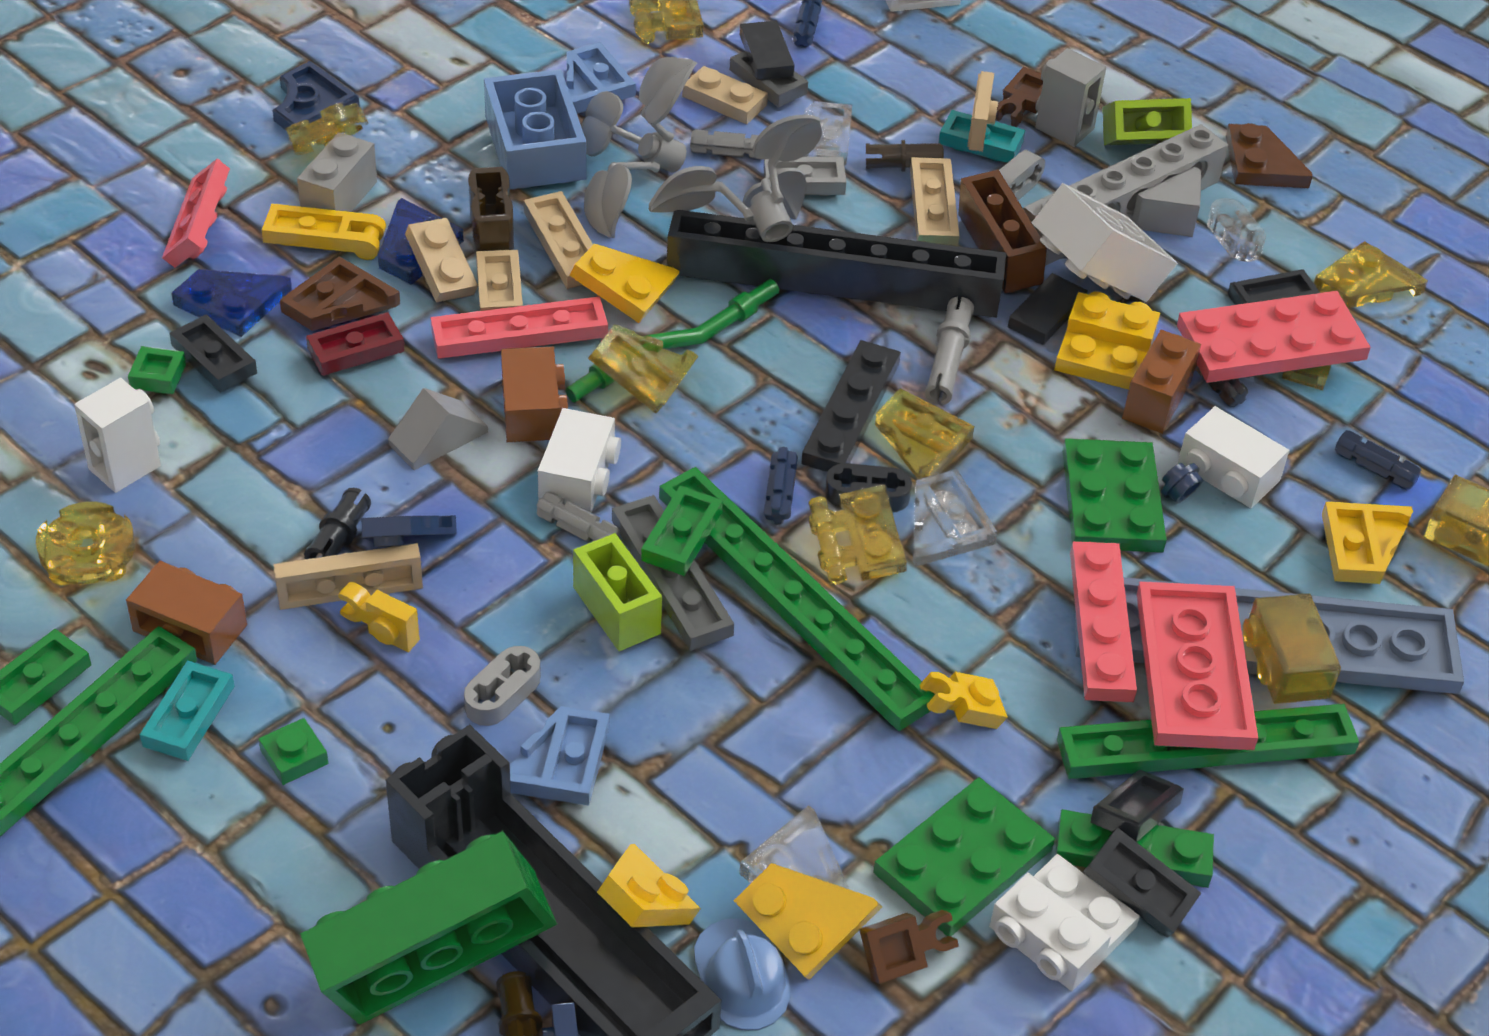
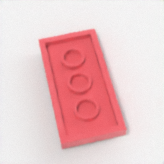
[1177,291,1371,383]
[1136,581,1258,750]

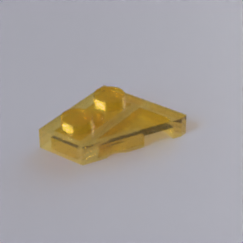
[1314,241,1428,308]
[588,324,698,414]

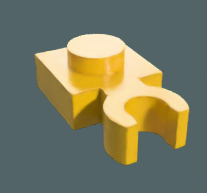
[338,582,420,653]
[920,672,1008,729]

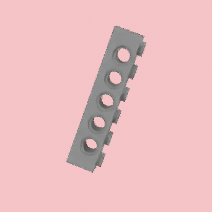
[1024,124,1228,266]

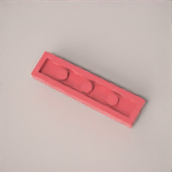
[431,296,608,359]
[1070,541,1137,702]

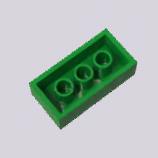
[300,831,557,1025]

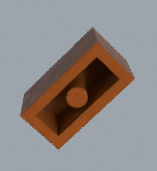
[1122,329,1201,434]
[501,346,568,442]
[126,560,247,665]

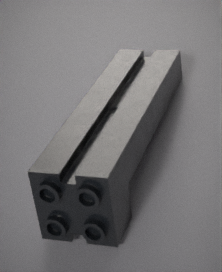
[385,724,722,1036]

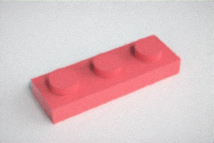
[162,158,230,268]

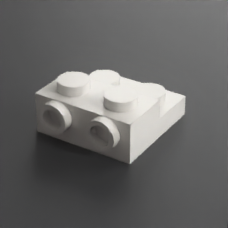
[989,854,1140,991]

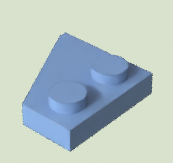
[567,42,636,114]
[510,706,610,806]

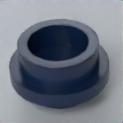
[1161,463,1204,504]

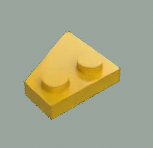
[569,243,680,323]
[1322,502,1413,584]
[597,844,701,927]
[733,863,882,980]

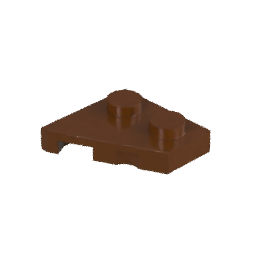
[1226,123,1313,188]
[280,256,400,331]

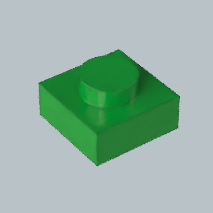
[128,346,186,394]
[258,718,329,785]

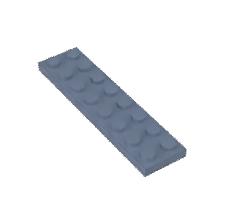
[1075,577,1464,694]

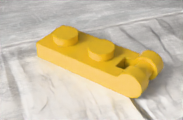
[262,203,386,260]

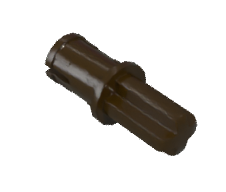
[866,140,944,172]
[496,971,543,1036]

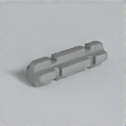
[690,129,758,159]
[536,492,620,542]

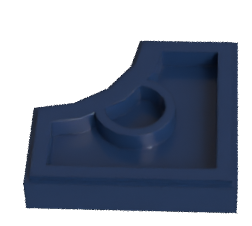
[272,61,360,139]

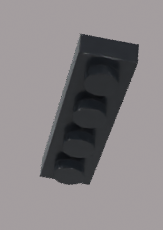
[801,340,901,472]

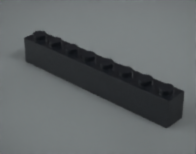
[667,210,1006,318]

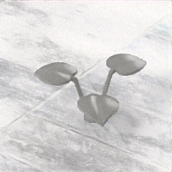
[581,57,697,238]
[648,115,822,242]

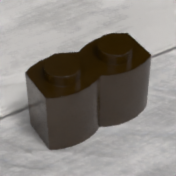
[468,167,514,254]

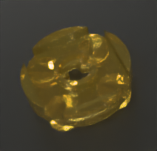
[286,103,369,155]
[36,502,136,585]

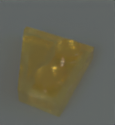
[875,388,975,488]

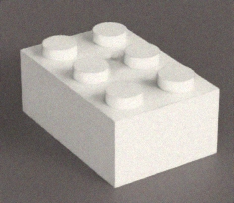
[1031,183,1178,302]

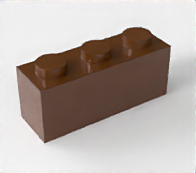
[958,169,1047,294]

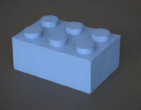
[484,69,586,189]

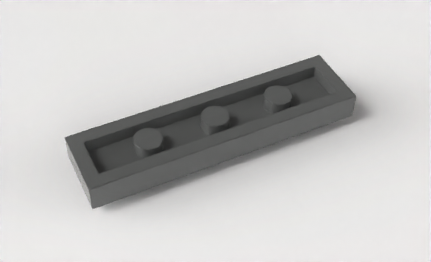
[612,495,734,651]

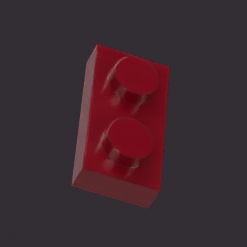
[306,312,405,376]

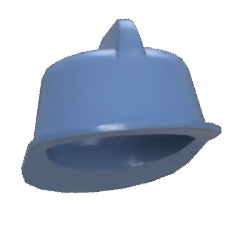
[694,919,791,1030]

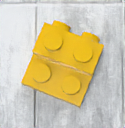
[1054,291,1160,390]

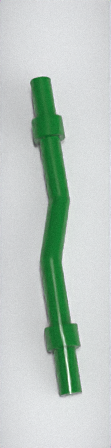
[565,279,779,403]

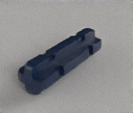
[793,0,822,47]
[1335,430,1421,490]
[764,447,798,525]

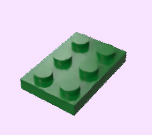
[1062,438,1167,553]
[873,777,1055,936]

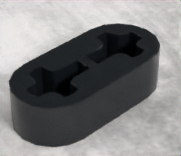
[825,463,912,512]

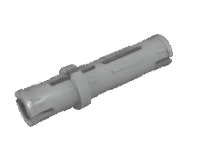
[925,297,974,405]

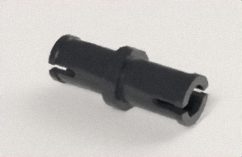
[304,488,371,559]

